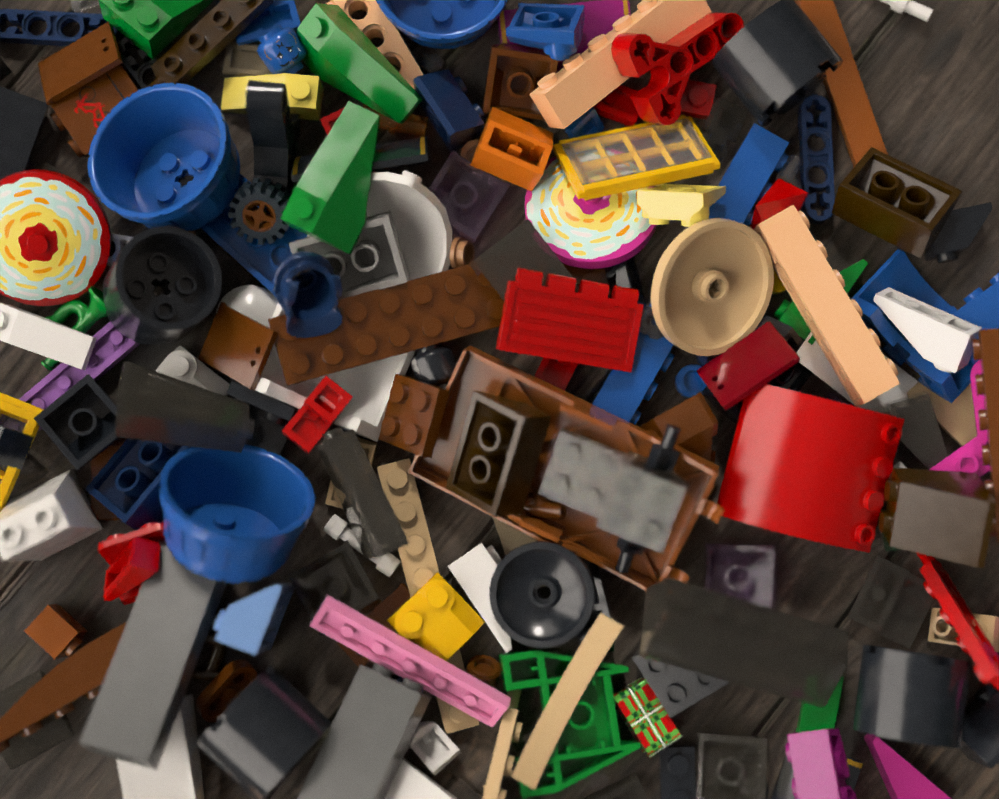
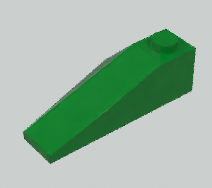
[297,3,423,124]
[280,101,380,255]

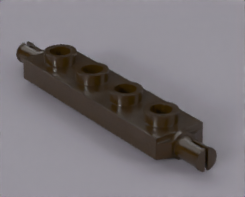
[149,0,273,87]

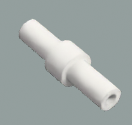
[879,0,933,22]

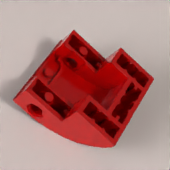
[717,384,905,553]

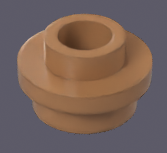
[449,237,475,268]

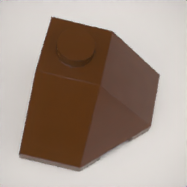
[640,392,718,464]

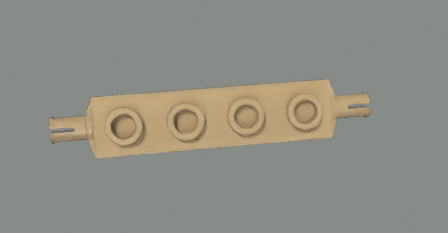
[482,689,523,799]

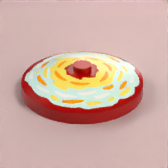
[0,169,112,306]

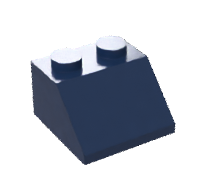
[413,69,487,154]

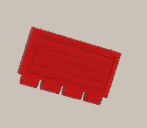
[496,268,644,372]

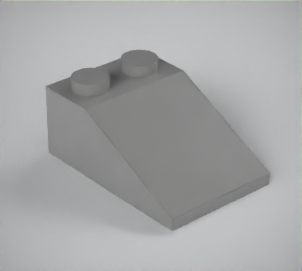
[289,211,409,299]

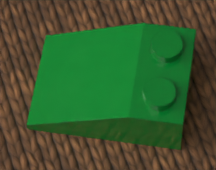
[98,0,213,59]

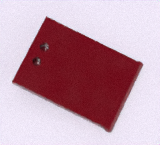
[696,321,801,411]

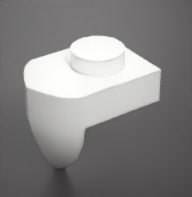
[409,721,461,776]

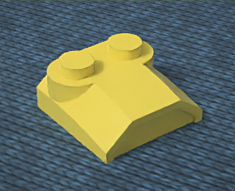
[637,183,726,227]

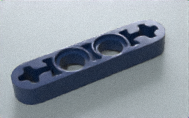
[0,9,121,46]
[798,95,835,225]

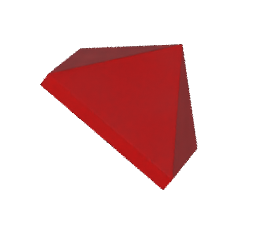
[750,178,809,230]

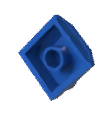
[506,3,585,61]

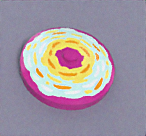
[525,148,657,269]

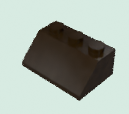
[831,147,962,258]
[446,391,552,517]

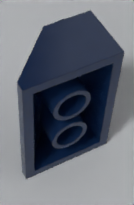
[85,410,197,531]

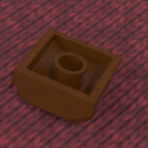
[482,43,558,122]

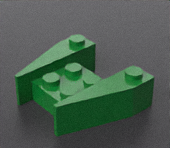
[498,649,641,798]

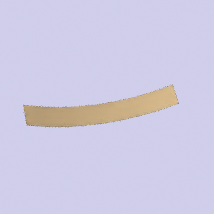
[511,613,624,790]

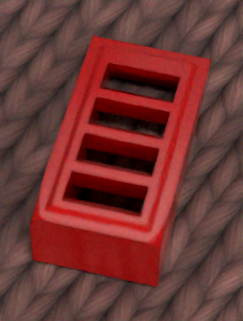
[103,536,160,602]

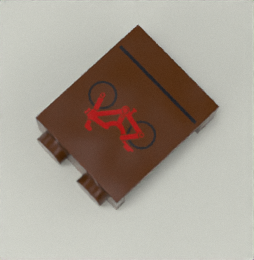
[50,64,138,158]

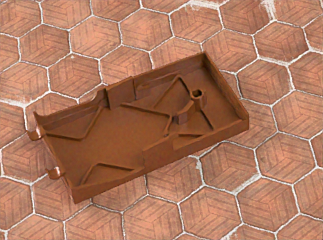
[407,345,724,601]

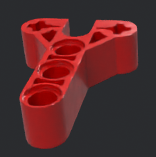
[611,12,744,125]

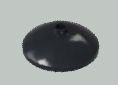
[489,542,595,648]

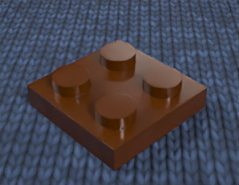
[379,374,449,458]

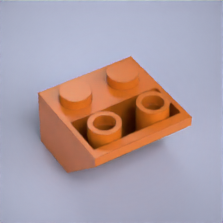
[470,107,554,192]

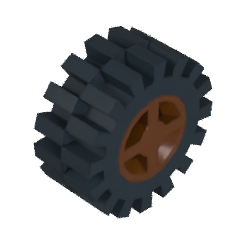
[228,177,290,245]

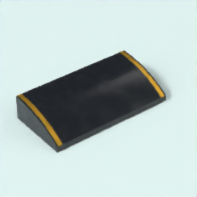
[291,136,431,183]

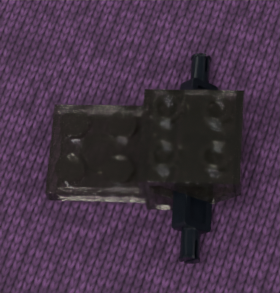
[538,424,690,574]

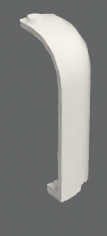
[243,171,452,442]

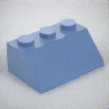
[214,583,296,656]

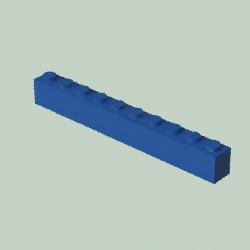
[592,123,789,425]

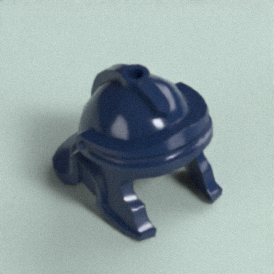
[273,251,342,338]

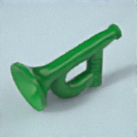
[41,286,107,371]

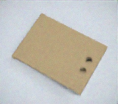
[907,382,977,447]

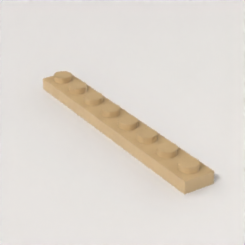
[377,458,479,734]

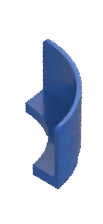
[850,249,974,403]

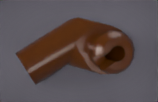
[524,486,566,520]

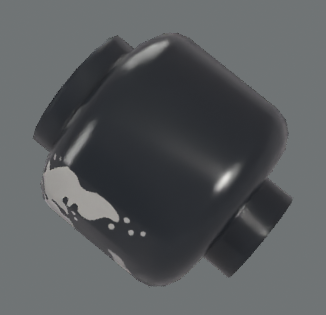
[411,343,457,389]

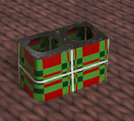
[613,677,682,759]

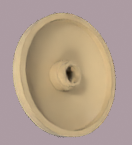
[651,218,774,356]

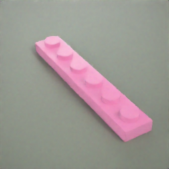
[310,595,511,728]

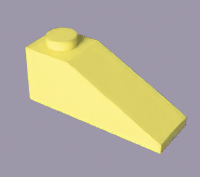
[221,73,323,121]

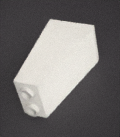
[0,469,103,561]
[116,694,205,799]

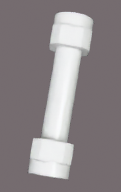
[323,514,401,578]

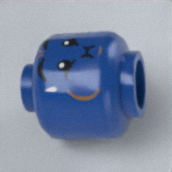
[257,25,307,74]

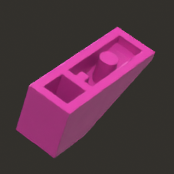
[864,734,951,799]

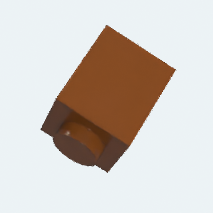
[24,604,87,659]

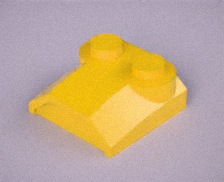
[387,572,485,661]

